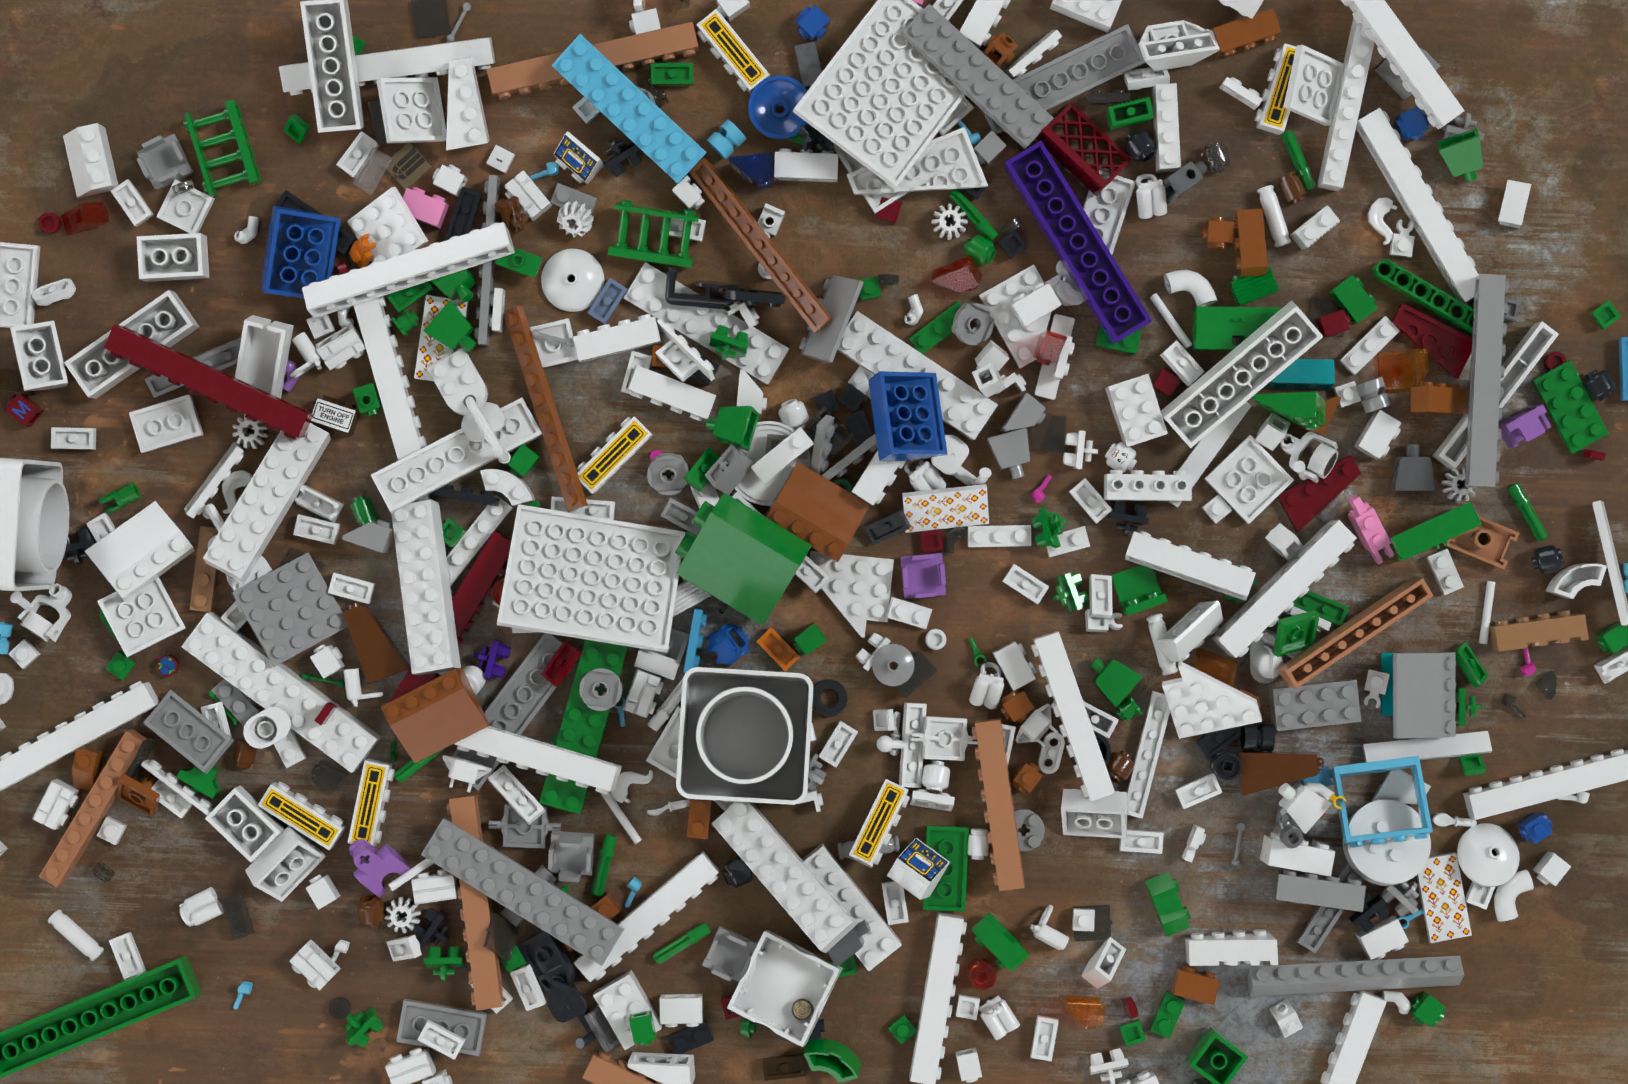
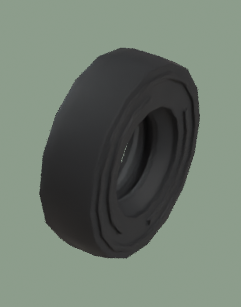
[812,679,848,717]

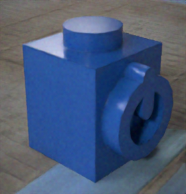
[795,5,830,42]
[1394,106,1430,141]
[1516,812,1553,844]

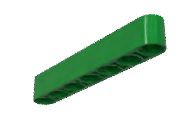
[1371,259,1474,335]

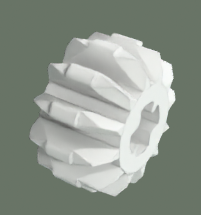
[557,200,594,237]
[931,204,968,240]
[232,414,269,449]
[1441,467,1476,502]
[385,897,421,933]

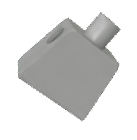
[986,428,1030,479]

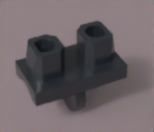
[798,124,834,152]
[602,139,642,177]
[1108,501,1149,537]
[65,529,97,565]
[1349,895,1390,932]
[411,908,449,948]

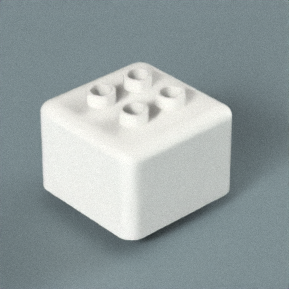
[0,458,69,591]
[676,667,813,805]

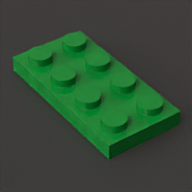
[1531,360,1609,454]
[923,825,969,912]

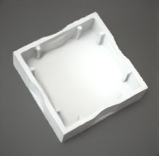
[727,930,843,1047]

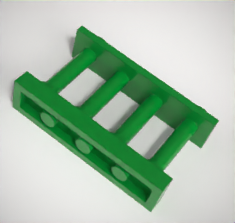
[184,99,263,198]
[608,200,700,268]

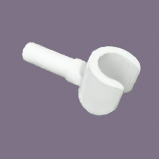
[1557,792,1590,803]
[331,940,350,962]

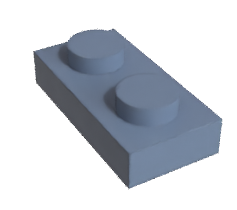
[587,278,628,325]

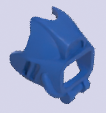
[707,624,750,667]

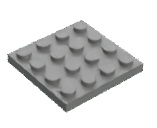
[232,553,348,667]

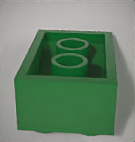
[1252,392,1326,430]

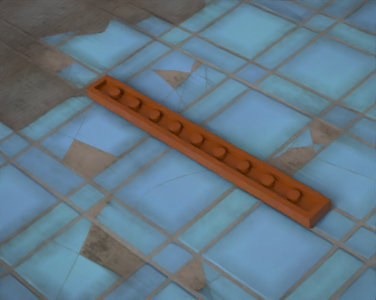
[689,158,833,333]
[503,305,588,512]

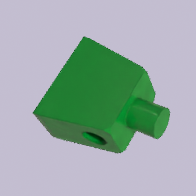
[1437,128,1483,182]
[431,268,475,303]
[423,301,477,353]
[706,406,760,451]
[1089,657,1142,707]

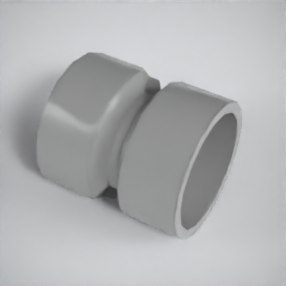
[1356,377,1392,413]

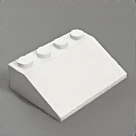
[85,501,194,602]

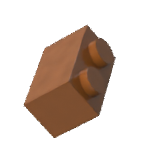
[687,799,712,839]
[1170,965,1220,1005]

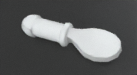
[889,711,901,756]
[647,799,690,816]
[1432,813,1477,828]

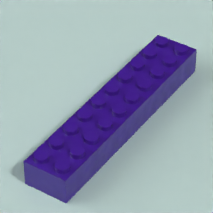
[1003,141,1152,346]

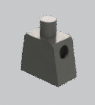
[1163,161,1207,205]
[1390,444,1435,491]
[828,920,871,967]

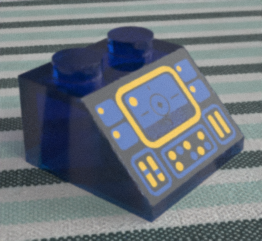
[729,153,775,189]

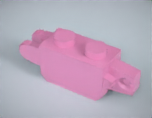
[1348,495,1394,565]

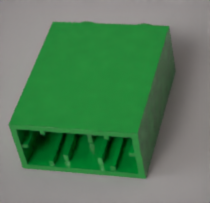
[675,493,812,626]

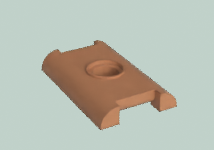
[1446,516,1520,570]

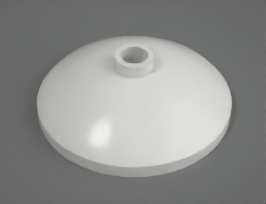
[541,249,605,312]
[1457,823,1520,887]

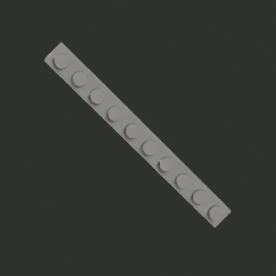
[1465,274,1509,489]
[1247,956,1464,996]

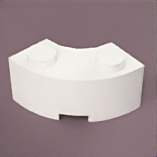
[480,469,535,506]
[1545,563,1607,599]

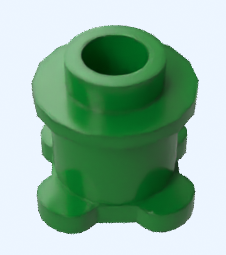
[392,309,419,336]
[1115,696,1143,723]

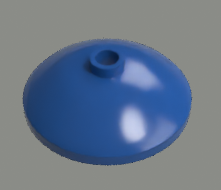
[748,75,807,139]

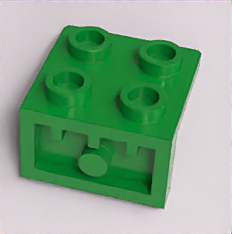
[1111,565,1168,616]

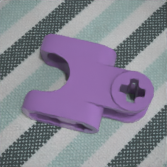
[349,839,411,897]

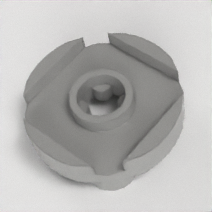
[952,302,994,345]
[647,453,689,495]
[579,668,623,711]
[1014,808,1045,851]

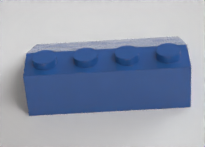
[260,205,341,298]
[868,371,947,461]

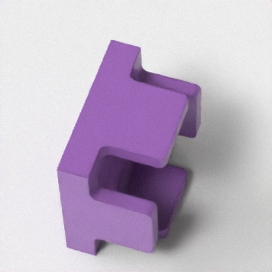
[1498,404,1551,448]
[900,553,946,599]

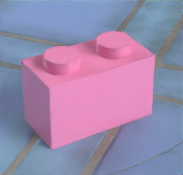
[403,187,449,229]

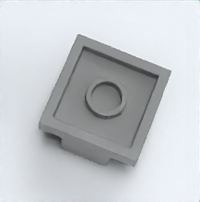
[137,134,195,191]
[548,831,594,882]
[702,926,758,982]

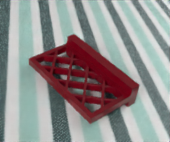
[1036,102,1132,197]

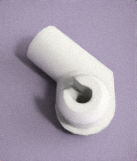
[234,216,259,244]
[904,294,923,326]

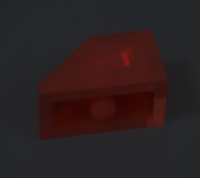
[61,201,109,235]
[931,255,982,293]
[1033,330,1067,366]

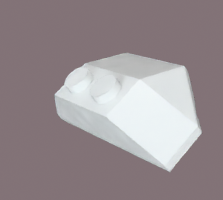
[1138,20,1220,71]

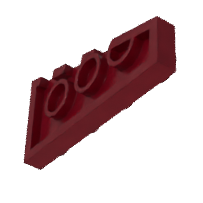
[1391,303,1472,379]
[1277,455,1361,532]

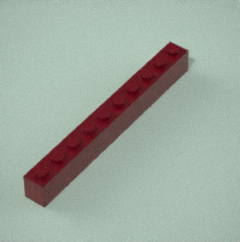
[104,325,314,440]
[389,531,512,702]

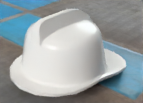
[1250,639,1283,684]
[243,707,291,749]

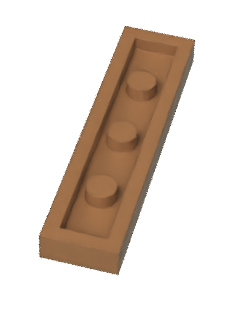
[189,526,219,612]

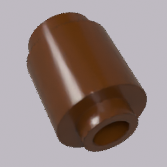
[1279,172,1307,205]
[233,736,258,769]

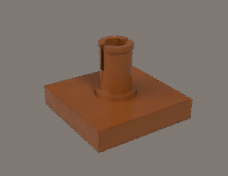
[116,772,160,818]

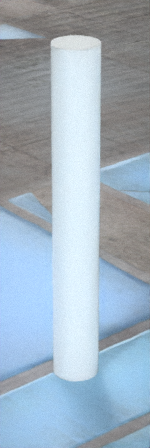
[1150,293,1192,349]
[1479,581,1496,644]
[600,791,642,844]
[388,858,434,891]

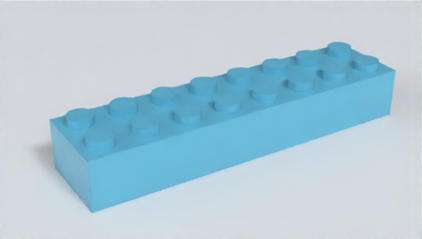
[551,34,707,184]

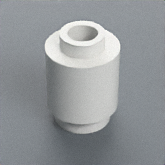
[968,828,989,860]

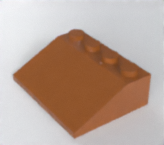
[765,461,870,562]
[381,668,490,763]

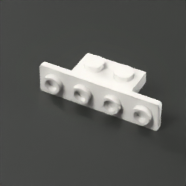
[1035,314,1075,400]
[655,318,715,382]
[141,760,214,819]

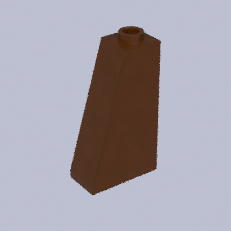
[343,602,410,684]
[1240,751,1324,795]

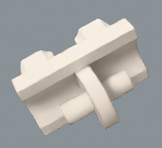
[1063,430,1098,469]
[855,633,892,671]
[1089,1048,1129,1084]

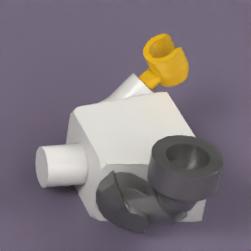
[1276,782,1347,849]

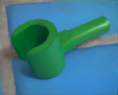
[968,637,987,667]

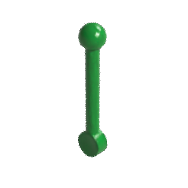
[301,673,345,687]
[208,689,239,725]

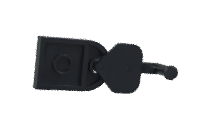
[665,266,786,309]
[517,931,596,1049]

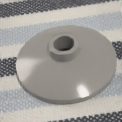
[872,644,914,686]

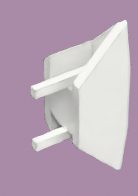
[1015,703,1058,748]
[443,755,492,792]

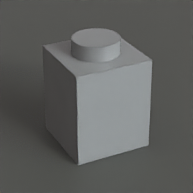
[974,131,1007,166]

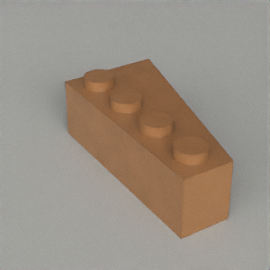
[1489,610,1589,652]

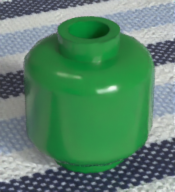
[963,235,996,266]

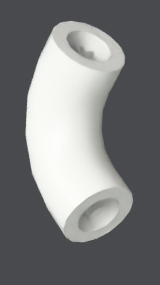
[1164,270,1217,307]
[1494,869,1534,922]

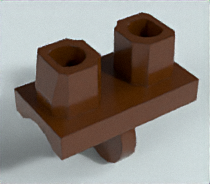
[495,196,529,239]

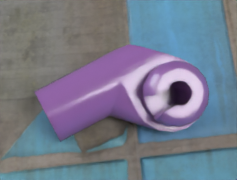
[283,359,300,392]

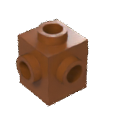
[984,32,1018,67]

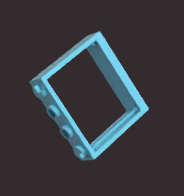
[1331,756,1433,848]

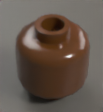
[1106,750,1135,783]
[356,894,386,928]

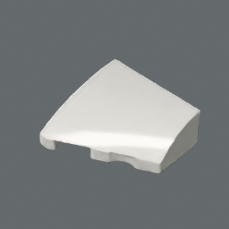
[1372,770,1431,804]

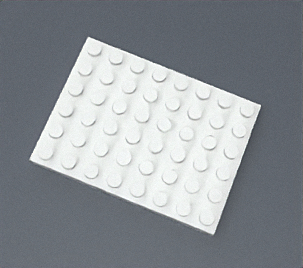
[793,0,965,189]
[497,504,685,652]

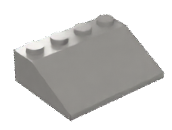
[799,275,864,364]
[1393,651,1456,739]

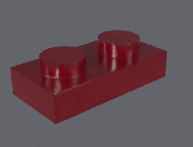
[541,640,582,687]

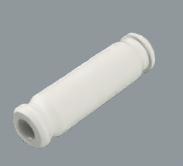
[1257,185,1291,248]
[1146,613,1178,675]
[48,909,104,961]

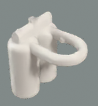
[1136,173,1167,219]
[290,332,322,378]
[904,459,946,492]
[969,662,1004,709]
[343,668,383,707]
[179,887,224,927]
[1030,905,1069,950]
[979,995,1020,1040]

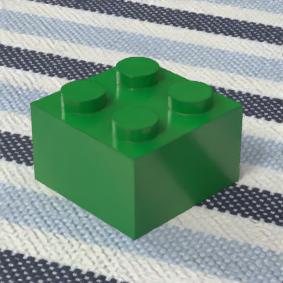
[1186,1026,1249,1084]

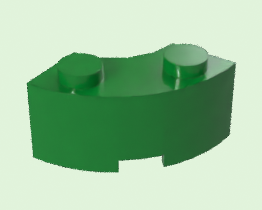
[1145,872,1191,937]
[971,912,1030,972]
[804,1038,861,1083]

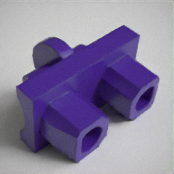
[474,640,511,679]

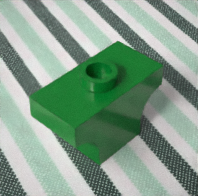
[495,248,543,278]
[177,765,222,799]

